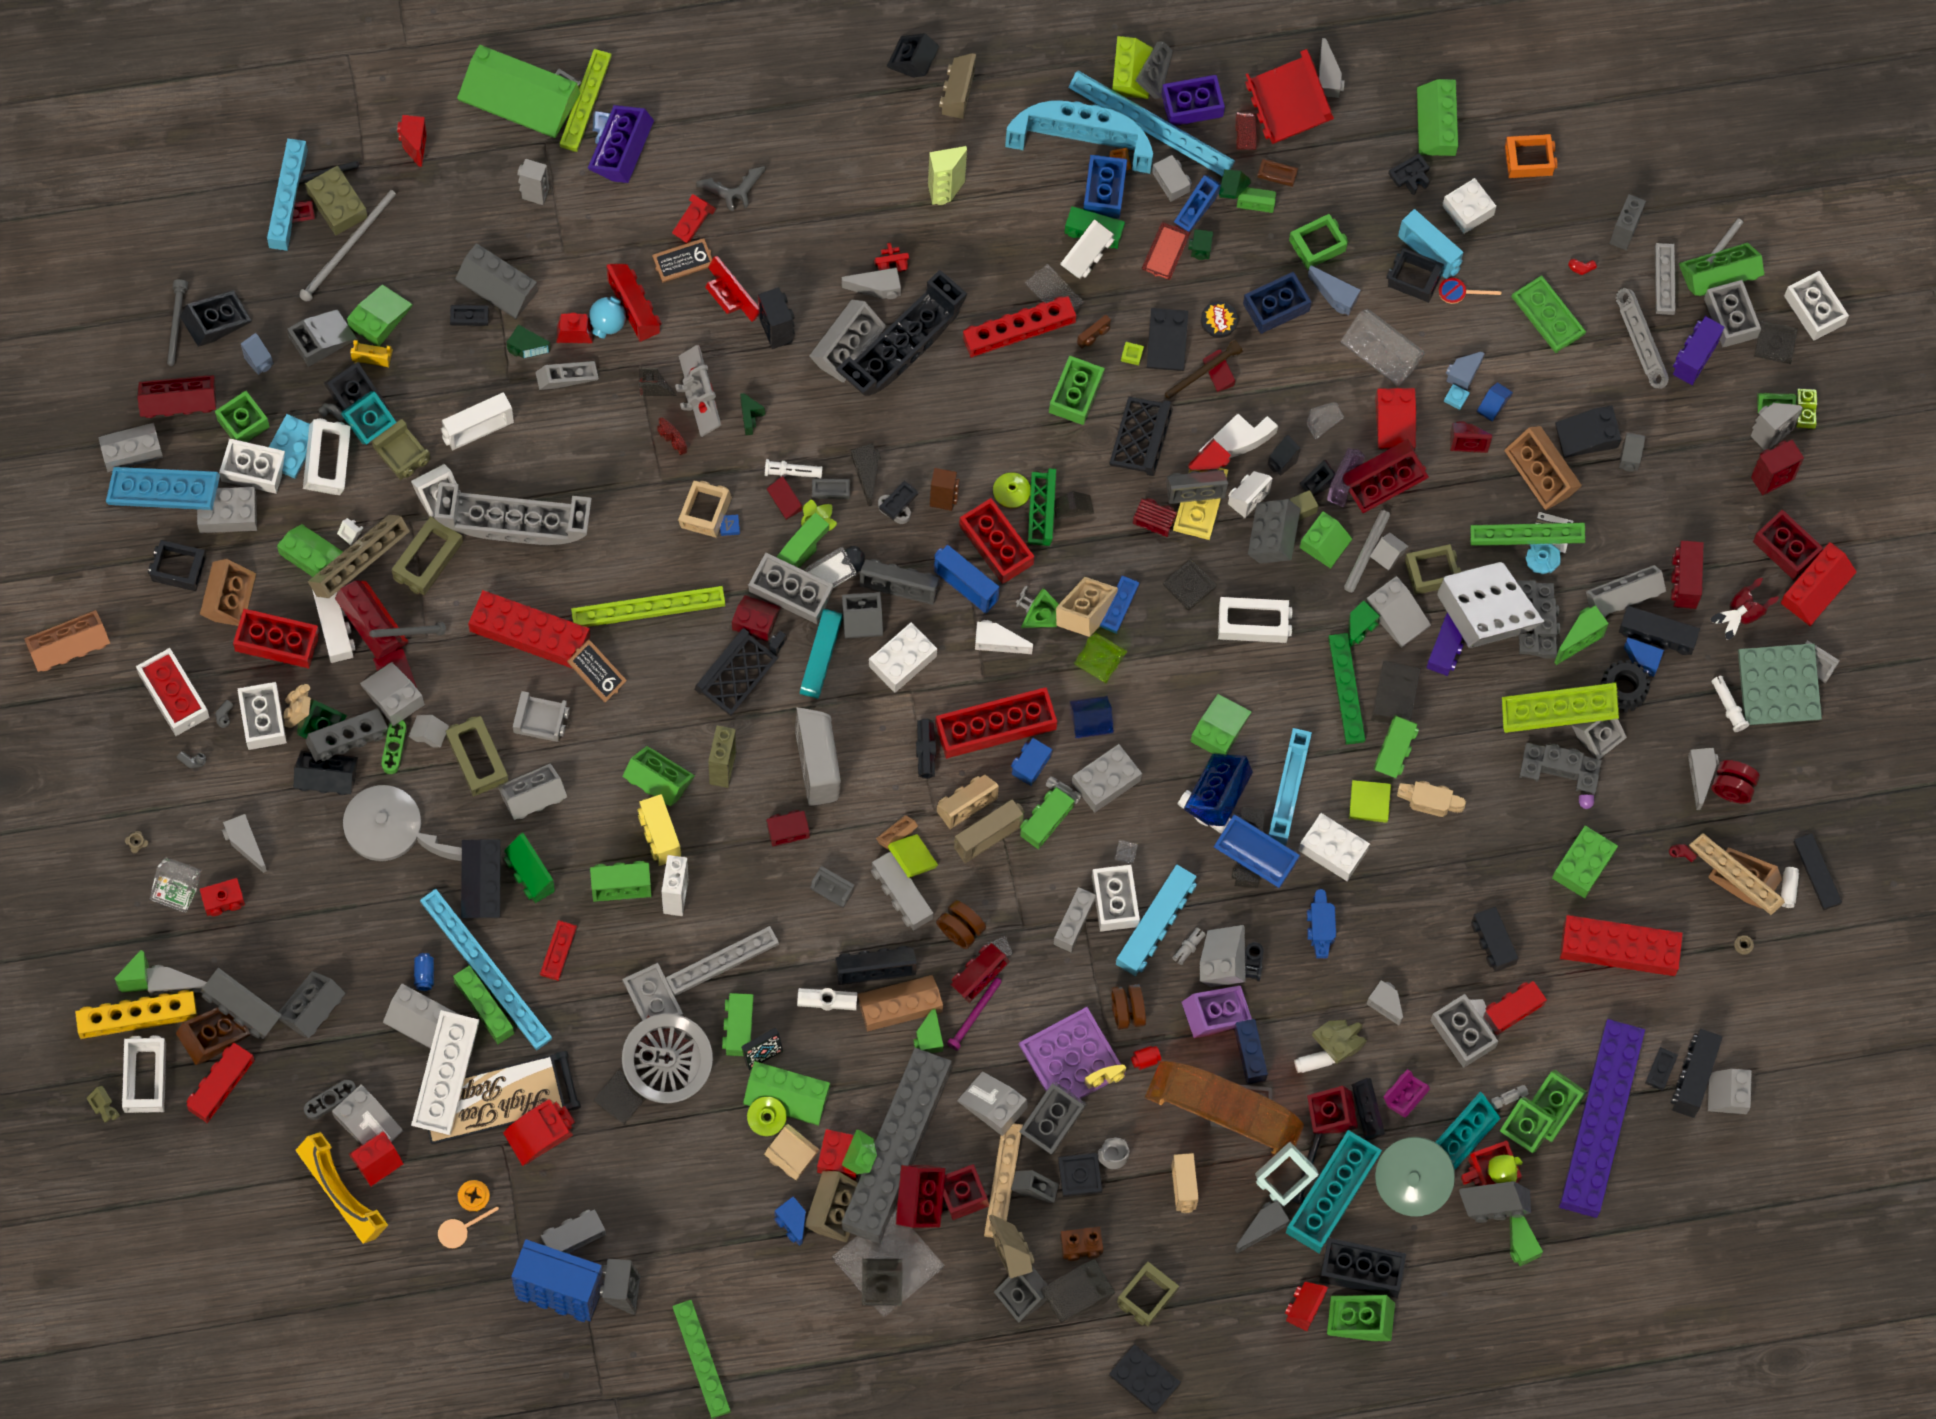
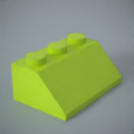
[1112,36,1153,99]

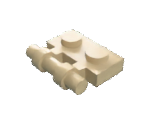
[283,684,311,728]

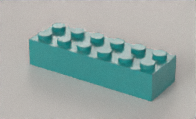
[1286,1130,1382,1254]

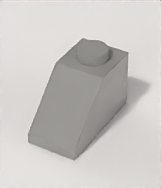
[1367,980,1403,1025]

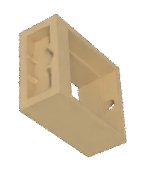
[678,481,732,537]
[1171,1153,1198,1213]

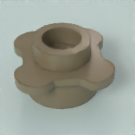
[125,831,148,853]

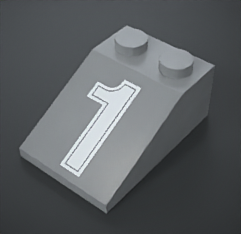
[957,1071,1028,1136]
[332,1085,403,1145]

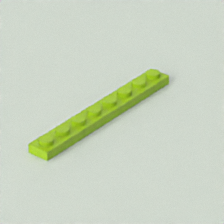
[571,586,725,627]

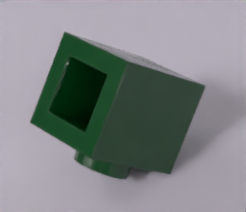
[1188,229,1213,260]

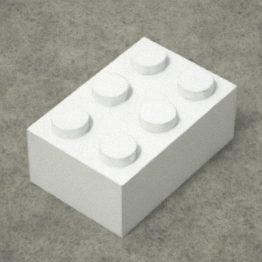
[1784,271,1849,341]
[869,623,937,693]
[238,682,287,750]
[1298,813,1370,881]
[1092,865,1140,932]

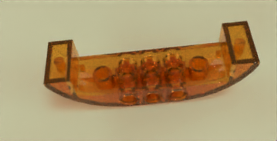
[1144,1061,1304,1161]

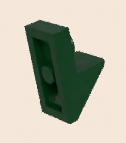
[740,393,765,435]

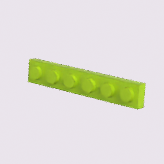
[560,49,612,152]

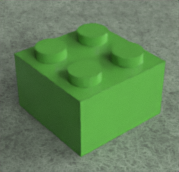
[215,391,270,442]
[1500,1097,1557,1153]

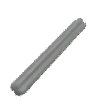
[1344,510,1390,593]

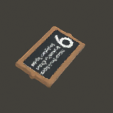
[652,238,712,283]
[567,640,627,702]

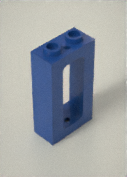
[934,545,999,614]

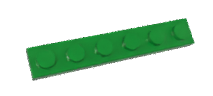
[1328,633,1365,745]

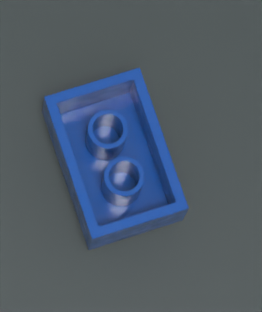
[1083,155,1127,219]

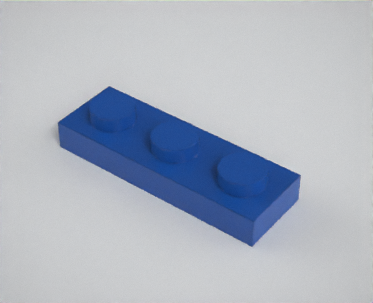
[1099,576,1139,634]

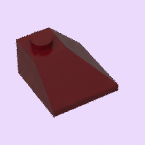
[1450,421,1492,453]

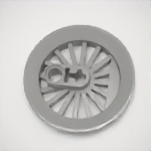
[622,1014,713,1103]

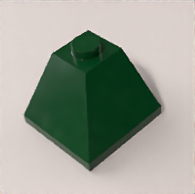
[297,699,347,745]

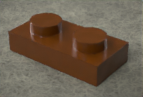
[1077,315,1111,349]

